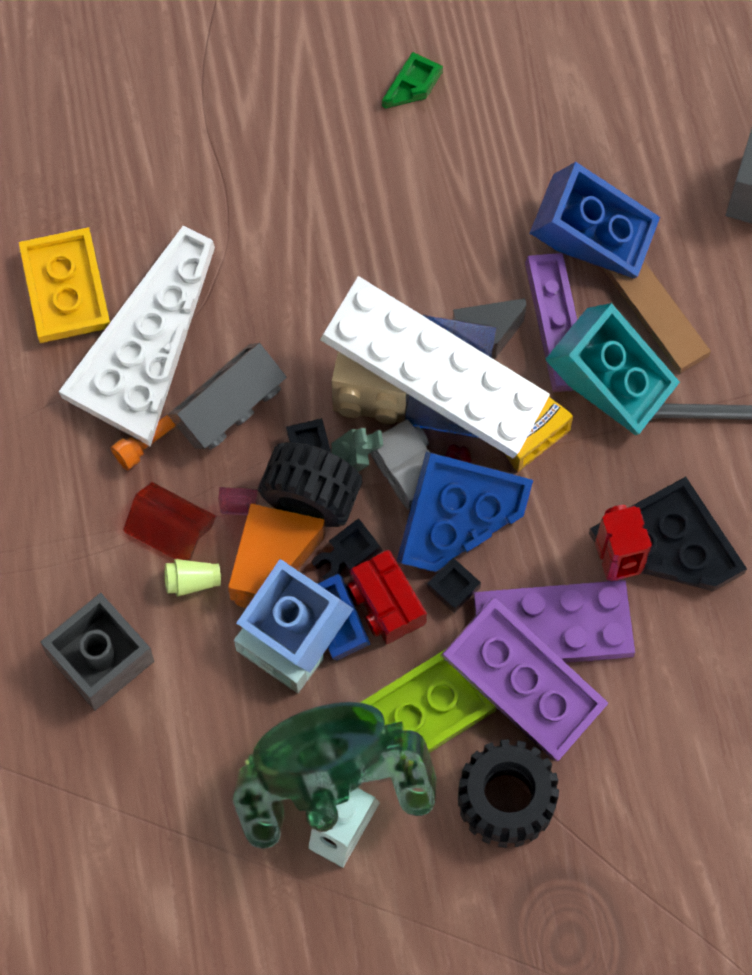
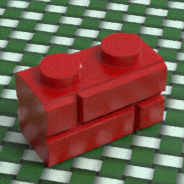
[595,505,652,582]
[347,550,427,644]

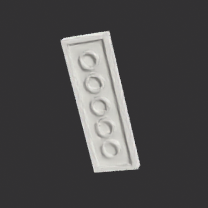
[320,276,550,458]

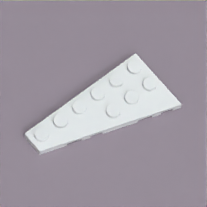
[59,226,215,447]

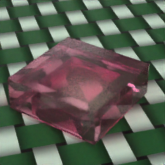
[218,487,259,515]

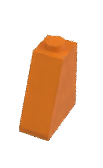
[228,504,325,608]

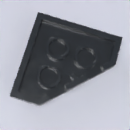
[589,476,747,591]

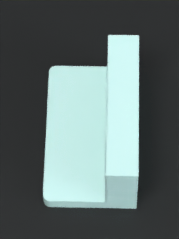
[234,628,324,694]

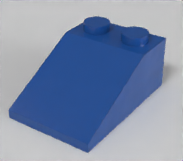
[529,162,660,278]

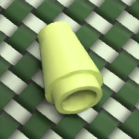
[164,559,221,597]

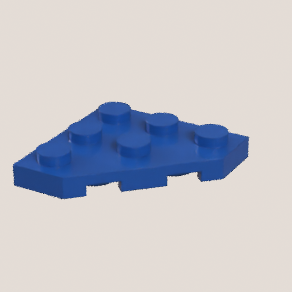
[397,452,533,572]

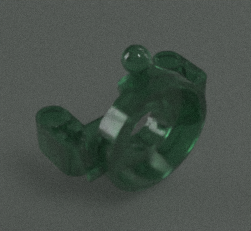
[233,702,437,849]

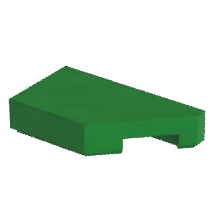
[382,52,443,109]

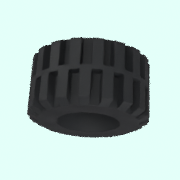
[258,442,363,527]
[457,739,559,848]

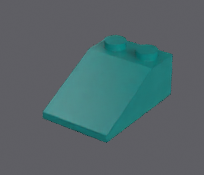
[545,303,680,435]

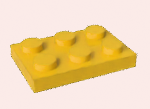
[18,227,110,343]

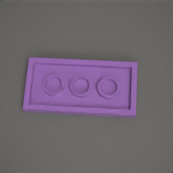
[474,580,635,663]
[440,597,608,761]

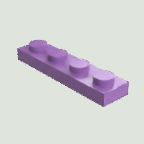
[525,253,577,392]

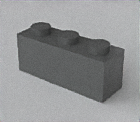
[167,343,287,450]

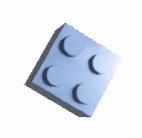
[236,559,353,673]

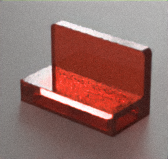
[123,482,216,561]

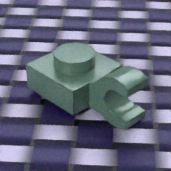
[331,428,383,472]

